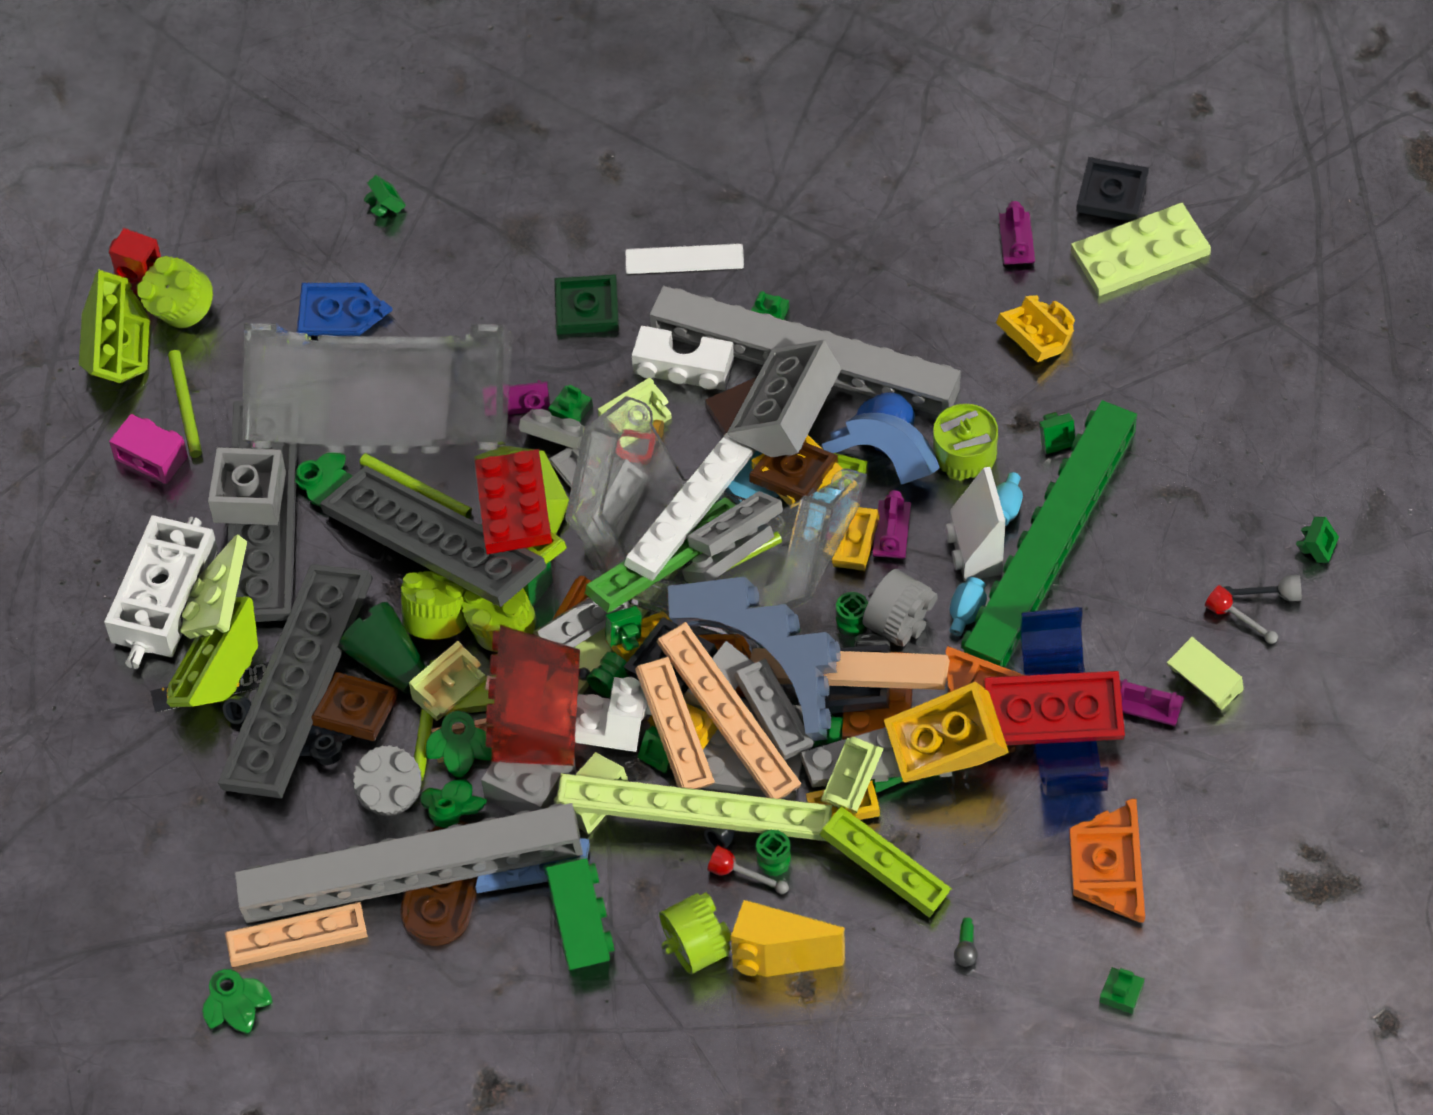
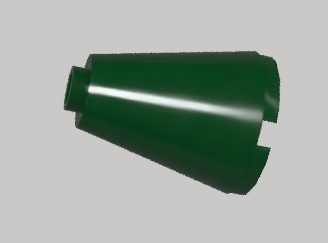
[339,602,426,693]

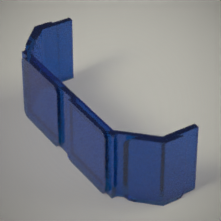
[1020,607,1109,796]

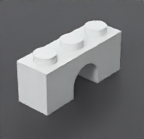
[632,326,734,391]

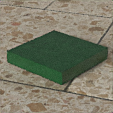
[554,274,619,335]

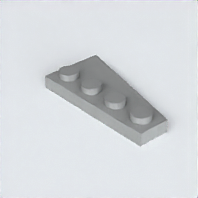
[801,727,952,787]

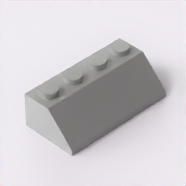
[727,340,842,457]

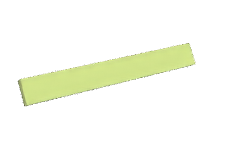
[556,773,832,841]

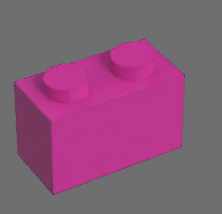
[109,414,188,485]

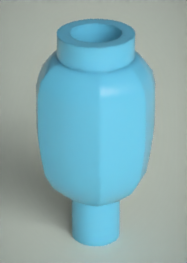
[996,472,1023,526]
[949,577,987,636]

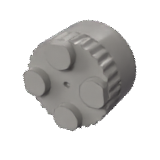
[863,569,937,646]
[353,745,422,816]

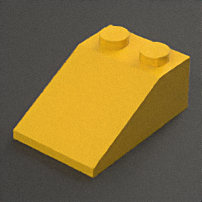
[884,681,1009,782]
[731,900,845,977]

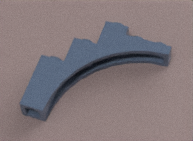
[668,576,841,741]

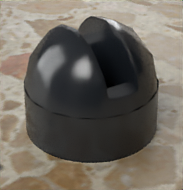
[223,695,251,724]
[704,827,734,849]

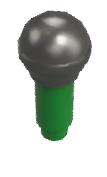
[954,917,978,967]

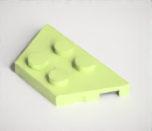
[180,534,247,639]

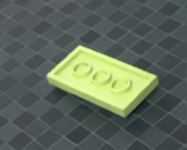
[1071,203,1211,297]

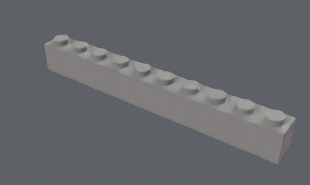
[650,286,961,416]
[235,803,583,924]

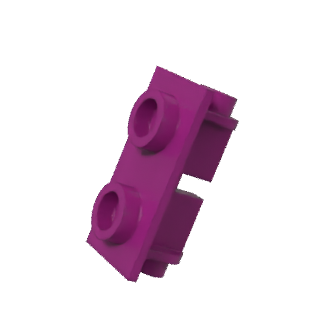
[999,201,1035,264]
[484,380,550,417]
[873,490,911,558]
[1120,679,1184,726]

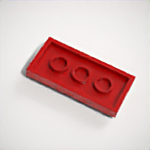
[475,449,552,555]
[983,671,1125,745]

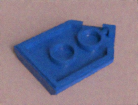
[297,283,393,336]

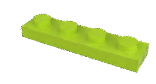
[819,806,952,918]

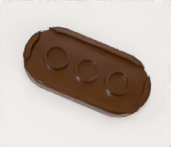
[401,821,478,946]

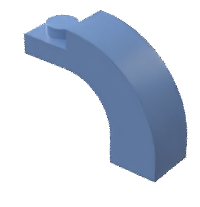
[822,413,940,485]

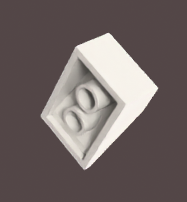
[945,467,1005,581]

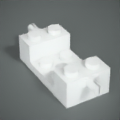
[105,515,218,669]
[485,661,652,752]

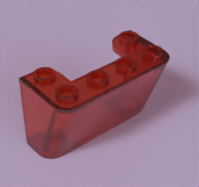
[486,624,580,766]

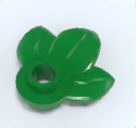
[295,453,352,507]
[426,710,494,778]
[421,780,487,827]
[202,969,272,1034]

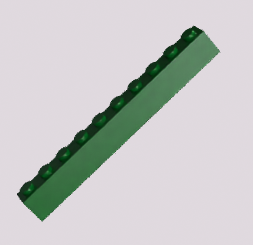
[961,400,1137,668]

